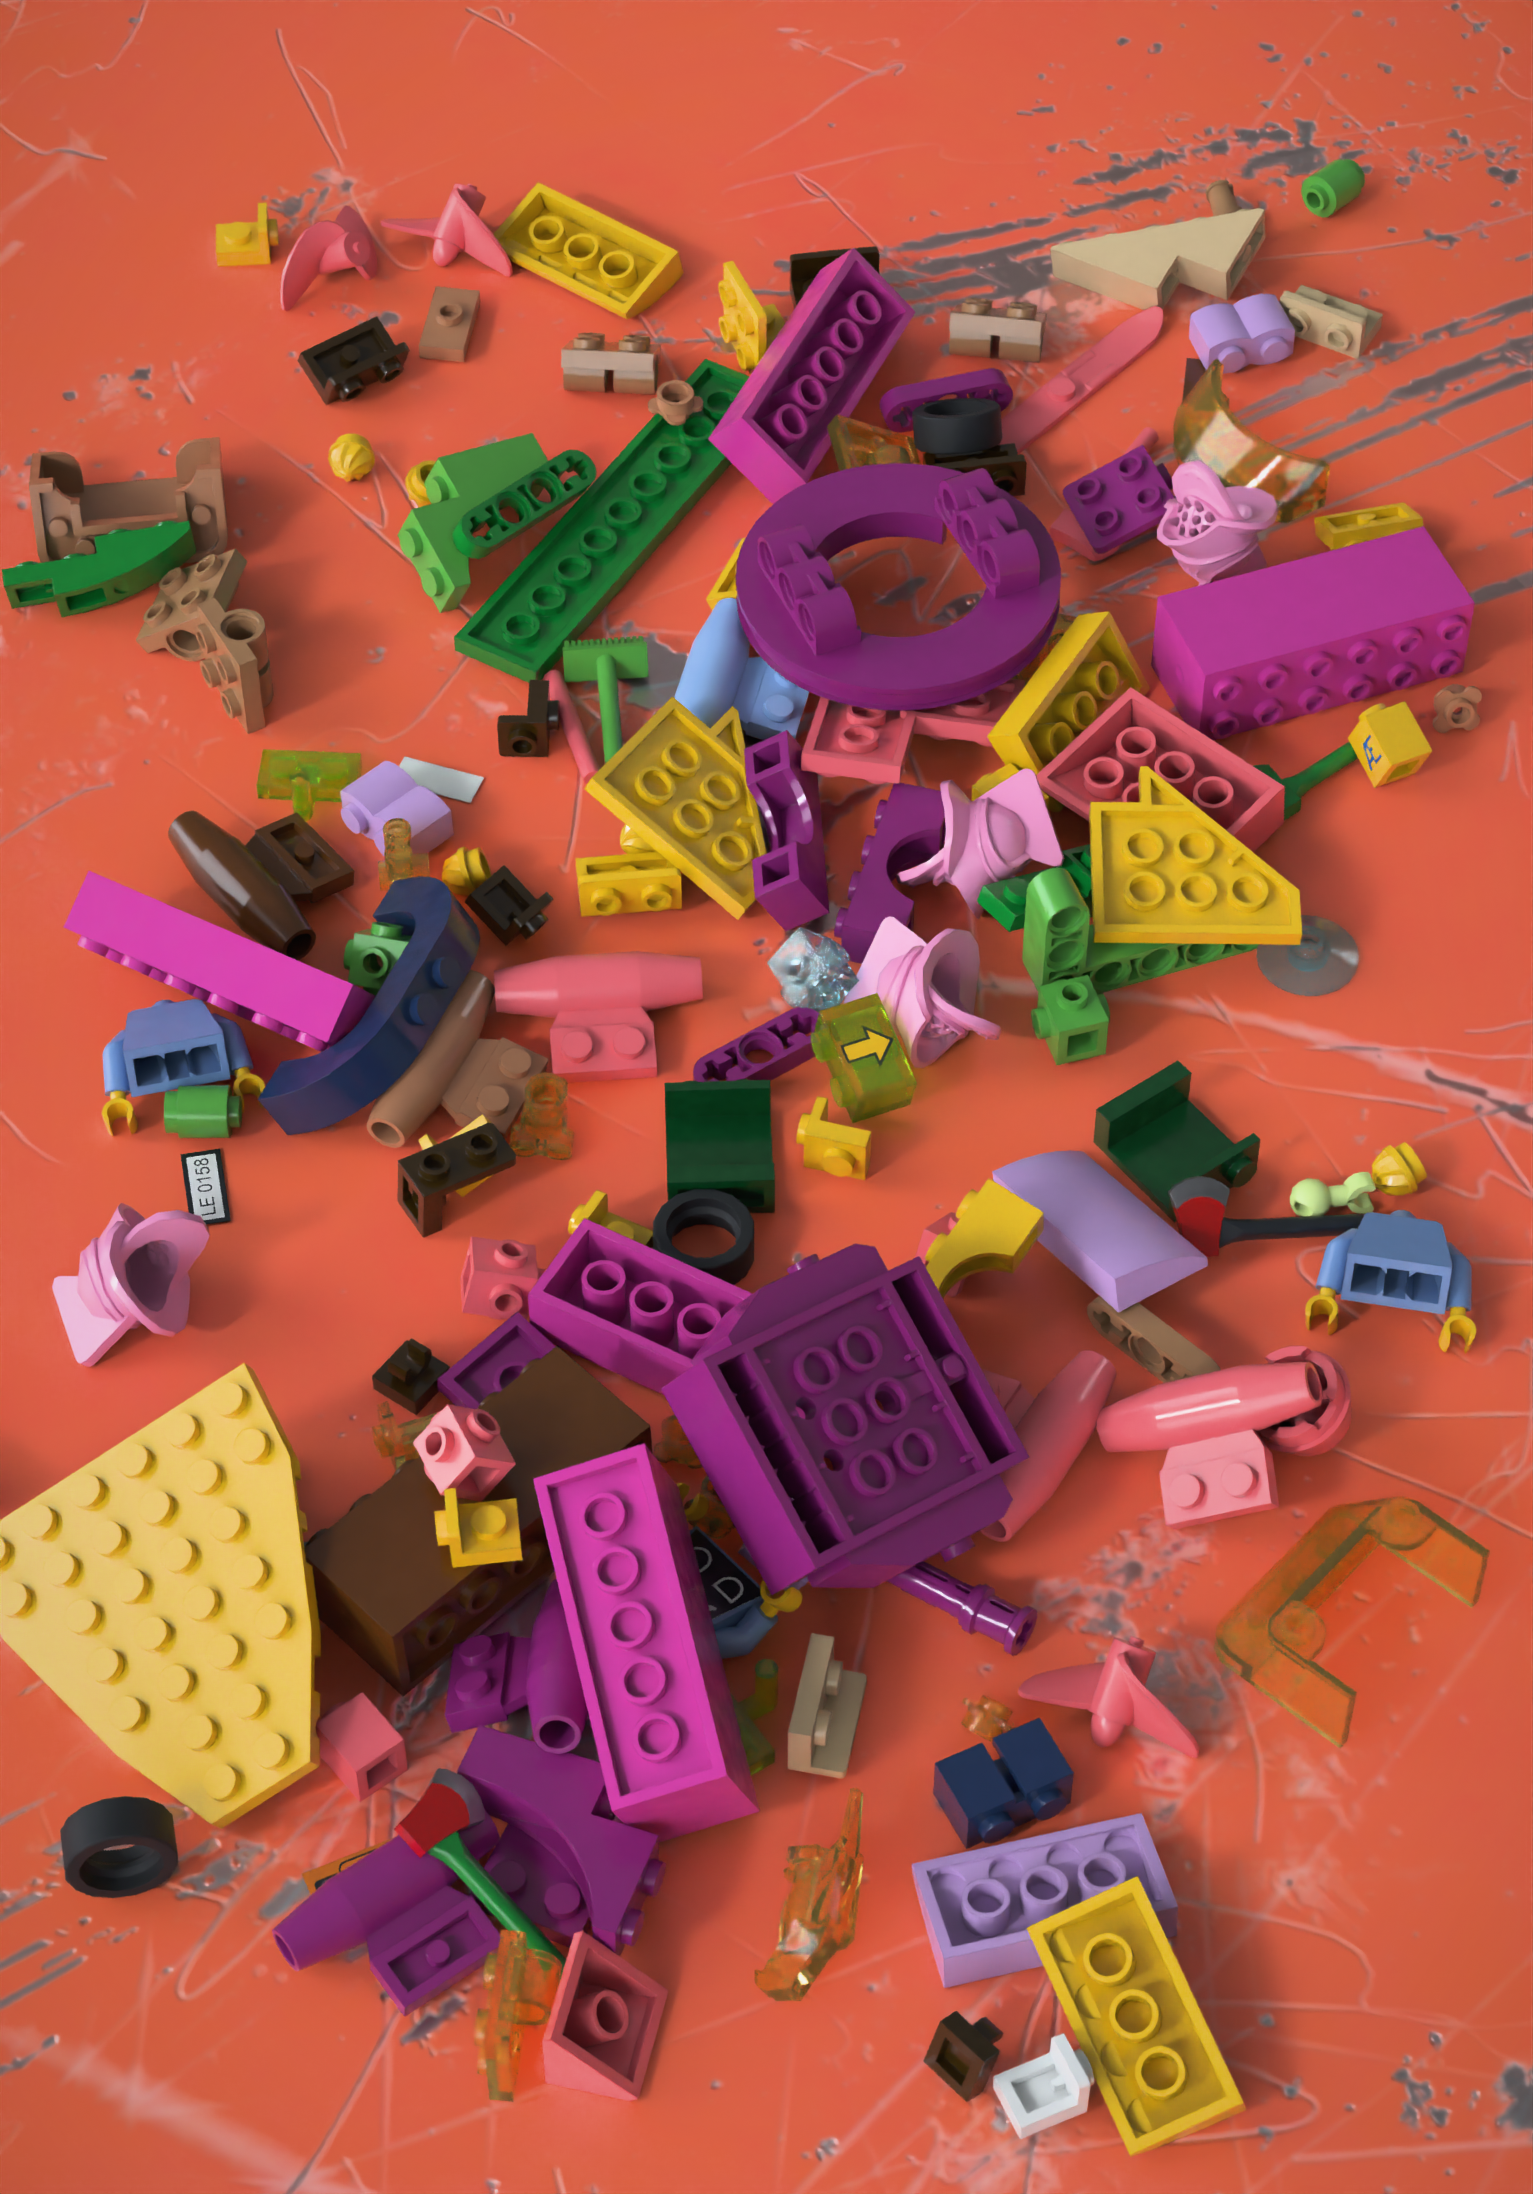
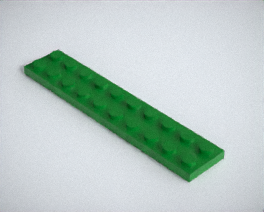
[454,359,750,683]

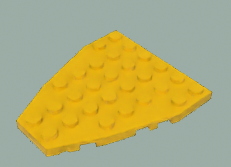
[0,1363,321,1829]

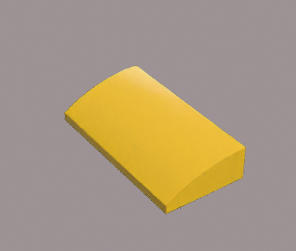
[493,182,684,319]
[987,611,1150,812]
[1027,1876,1247,2157]

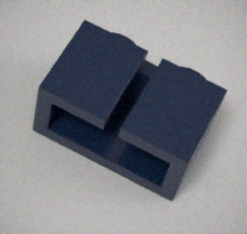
[933,1717,1074,1849]

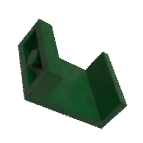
[1093,1060,1261,1222]
[664,1079,775,1213]

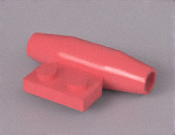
[494,951,703,1084]
[980,1350,1117,1542]
[1096,1362,1322,1530]

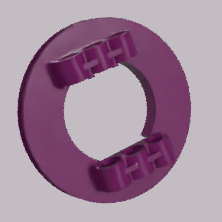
[736,463,1061,711]

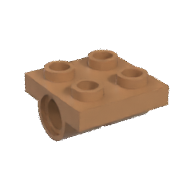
[949,298,1047,363]
[561,333,661,395]
[135,548,248,661]
[195,598,274,734]

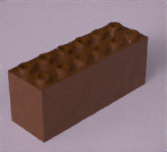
[304,1346,653,1697]

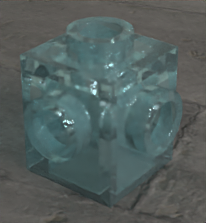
[767,927,859,1016]

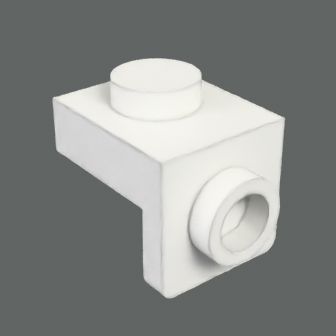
[993,2033,1095,2139]

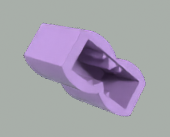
[1189,294,1295,375]
[340,761,454,866]

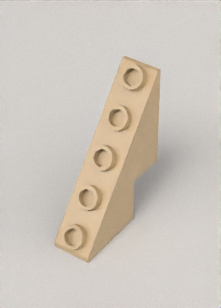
[1050,208,1266,310]

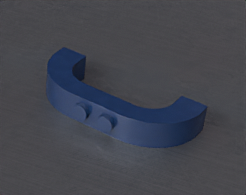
[258,877,480,1135]

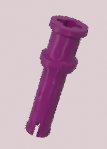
[886,1561,1037,1656]

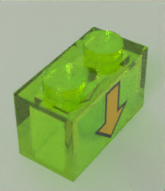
[810,993,917,1123]

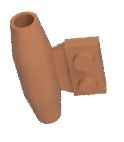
[366,970,549,1148]

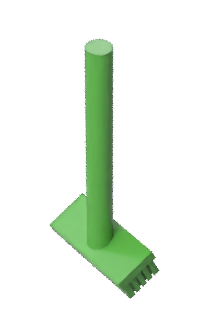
[562,636,649,764]

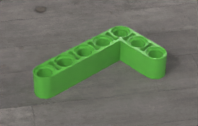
[1022,867,1263,994]

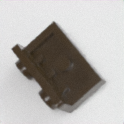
[298,316,410,405]
[923,443,1027,496]

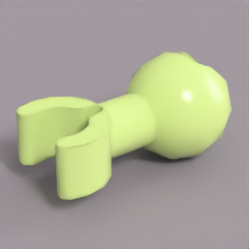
[1289,1172,1376,1217]

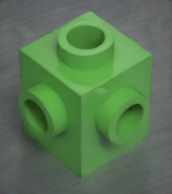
[343,922,412,996]
[1031,975,1110,1066]

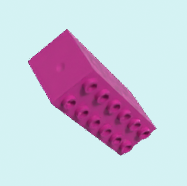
[1151,526,1475,740]
[533,1443,760,1843]

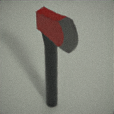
[1168,1176,1364,1257]

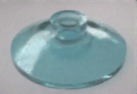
[1256,915,1359,996]

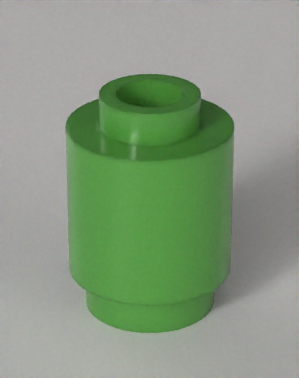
[1301,159,1365,217]
[164,1085,242,1138]

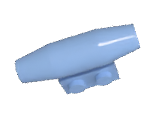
[674,598,809,740]

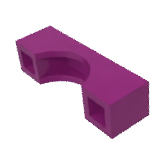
[744,730,830,931]
[834,782,946,964]

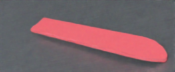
[999,306,1163,455]

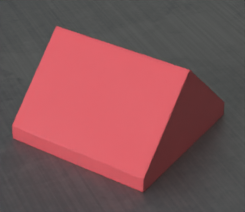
[542,1931,669,2101]

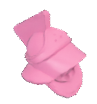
[1157,460,1278,586]
[896,768,1064,919]
[843,917,1002,1068]
[52,1203,210,1367]

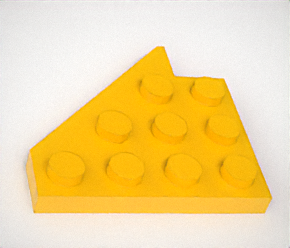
[584,696,767,920]
[1089,766,1302,945]

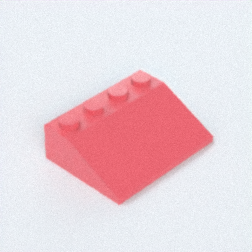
[1037,687,1285,853]

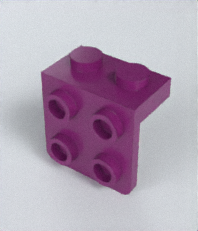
[1063,445,1176,554]

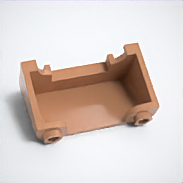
[29,437,228,563]

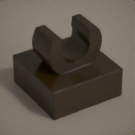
[372,1338,450,1415]
[923,2011,1004,2102]

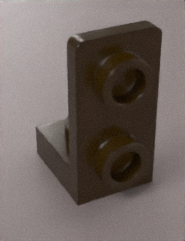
[397,1123,516,1238]

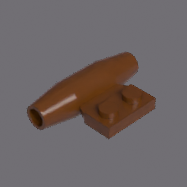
[168,811,354,960]

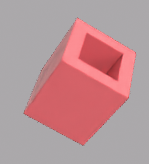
[316,1692,408,1802]

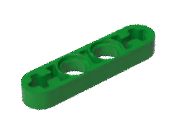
[452,449,596,559]

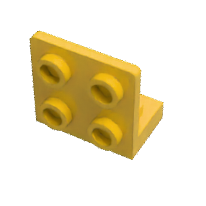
[718,261,785,374]

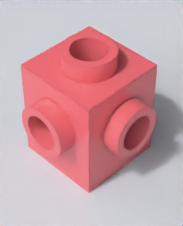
[460,1236,545,1320]
[413,1404,516,1502]

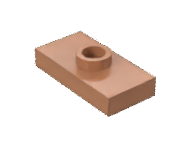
[419,286,481,362]

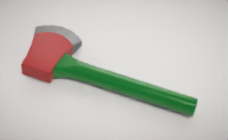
[394,1768,567,1986]

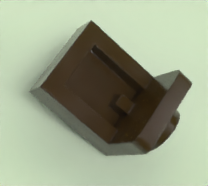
[497,680,560,757]
[464,865,554,946]

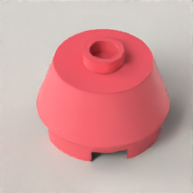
[1257,1346,1352,1456]

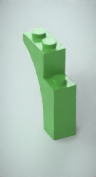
[397,433,548,613]

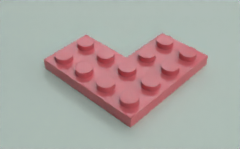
[801,679,1026,784]

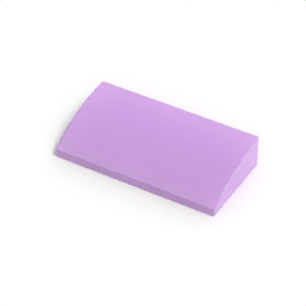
[992,1150,1208,1313]
[912,1813,1178,1988]

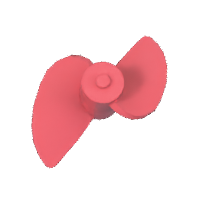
[381,183,513,277]
[280,206,377,311]
[1018,1636,1200,1758]

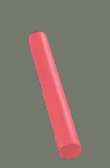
[543,670,600,784]

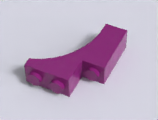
[457,1725,666,1956]

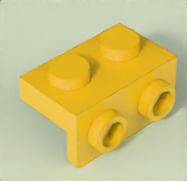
[576,852,682,917]

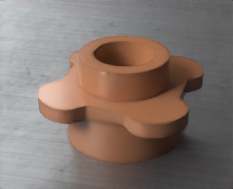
[648,380,703,426]
[1432,684,1482,733]

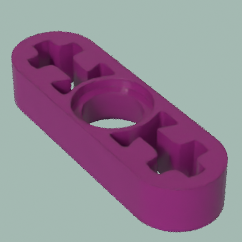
[879,368,1013,433]
[693,1007,826,1082]

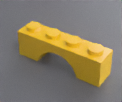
[925,1178,1044,1299]

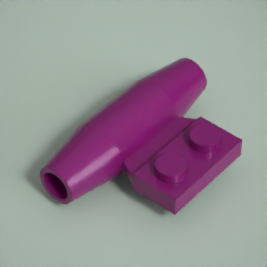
[444,1578,589,1754]
[272,1809,506,2017]

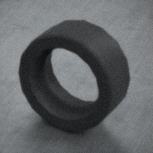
[912,398,1002,454]
[653,1189,754,1285]
[60,1796,178,1898]

